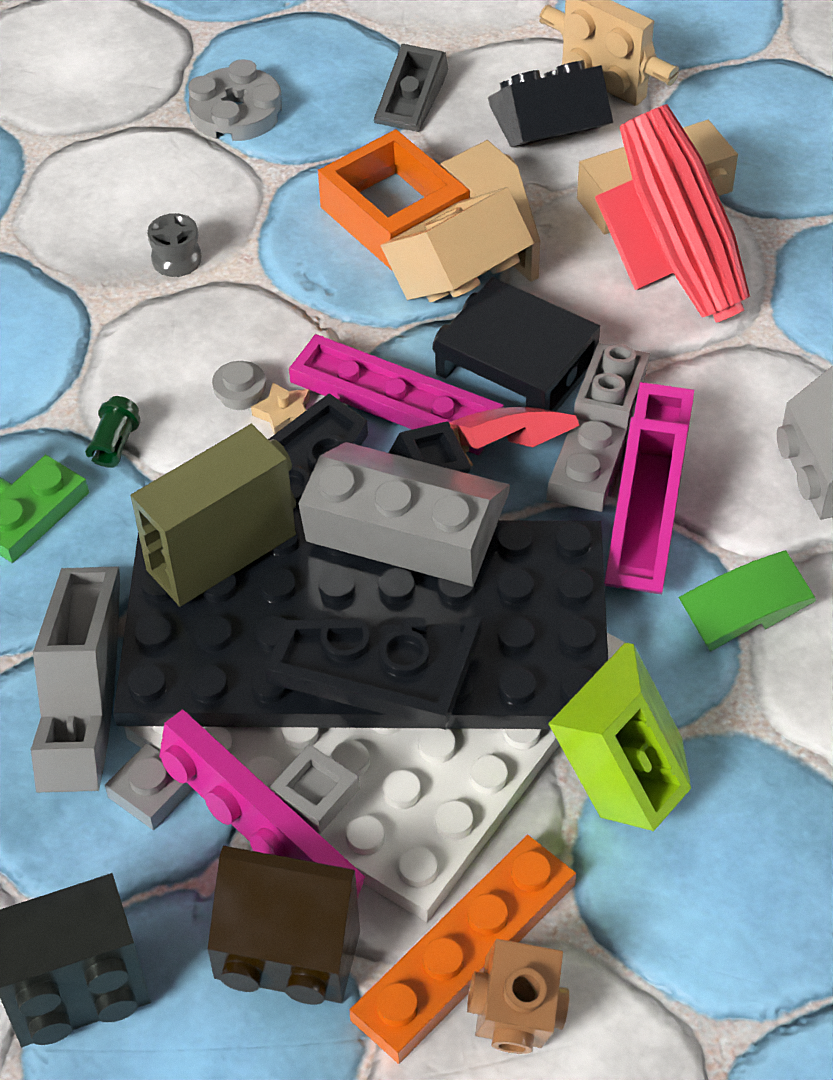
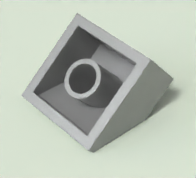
[777,365,833,520]

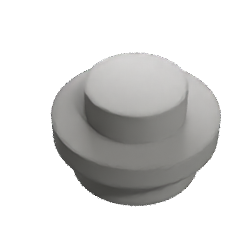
[212,361,266,410]

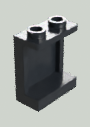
[432,277,601,412]

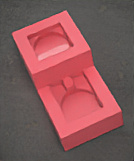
[449,407,579,449]

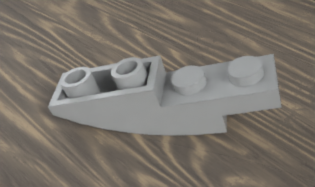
[546,343,650,512]

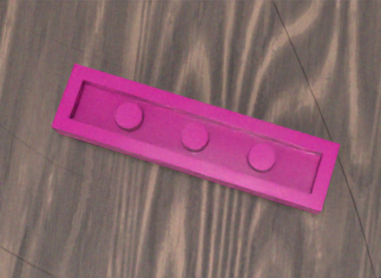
[289,334,504,455]
[159,709,365,899]

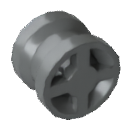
[147,213,202,277]

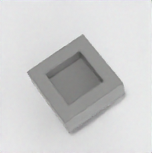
[105,743,193,830]
[269,744,360,834]

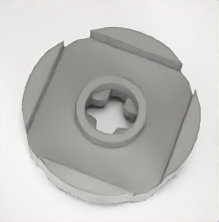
[188,59,282,141]

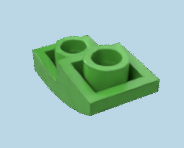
[678,550,816,652]

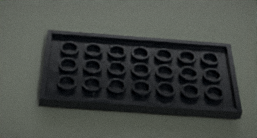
[113,519,608,729]

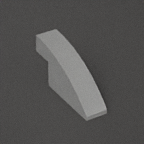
[31,567,120,793]

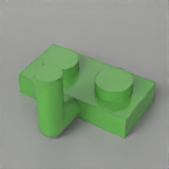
[0,454,89,563]

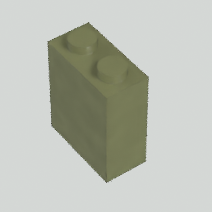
[130,423,296,607]

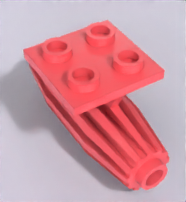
[595,104,750,323]

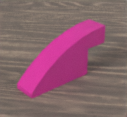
[604,382,695,595]

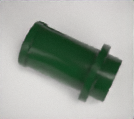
[85,396,141,468]

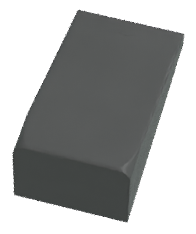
[374,43,448,132]

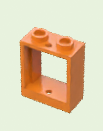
[318,129,469,270]

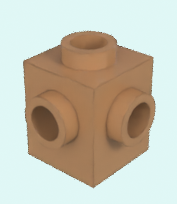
[467,939,569,1054]

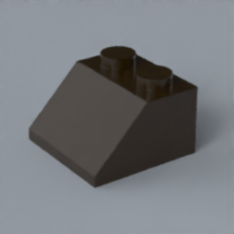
[208,846,360,1005]

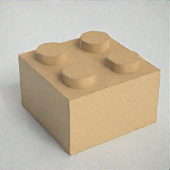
[380,187,534,302]

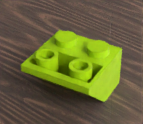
[548,643,691,831]

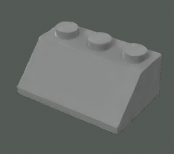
[298,442,510,587]

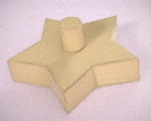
[251,383,310,434]

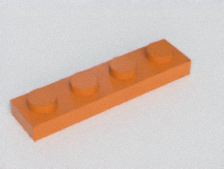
[349,834,576,1064]

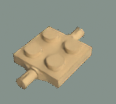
[539,0,679,106]

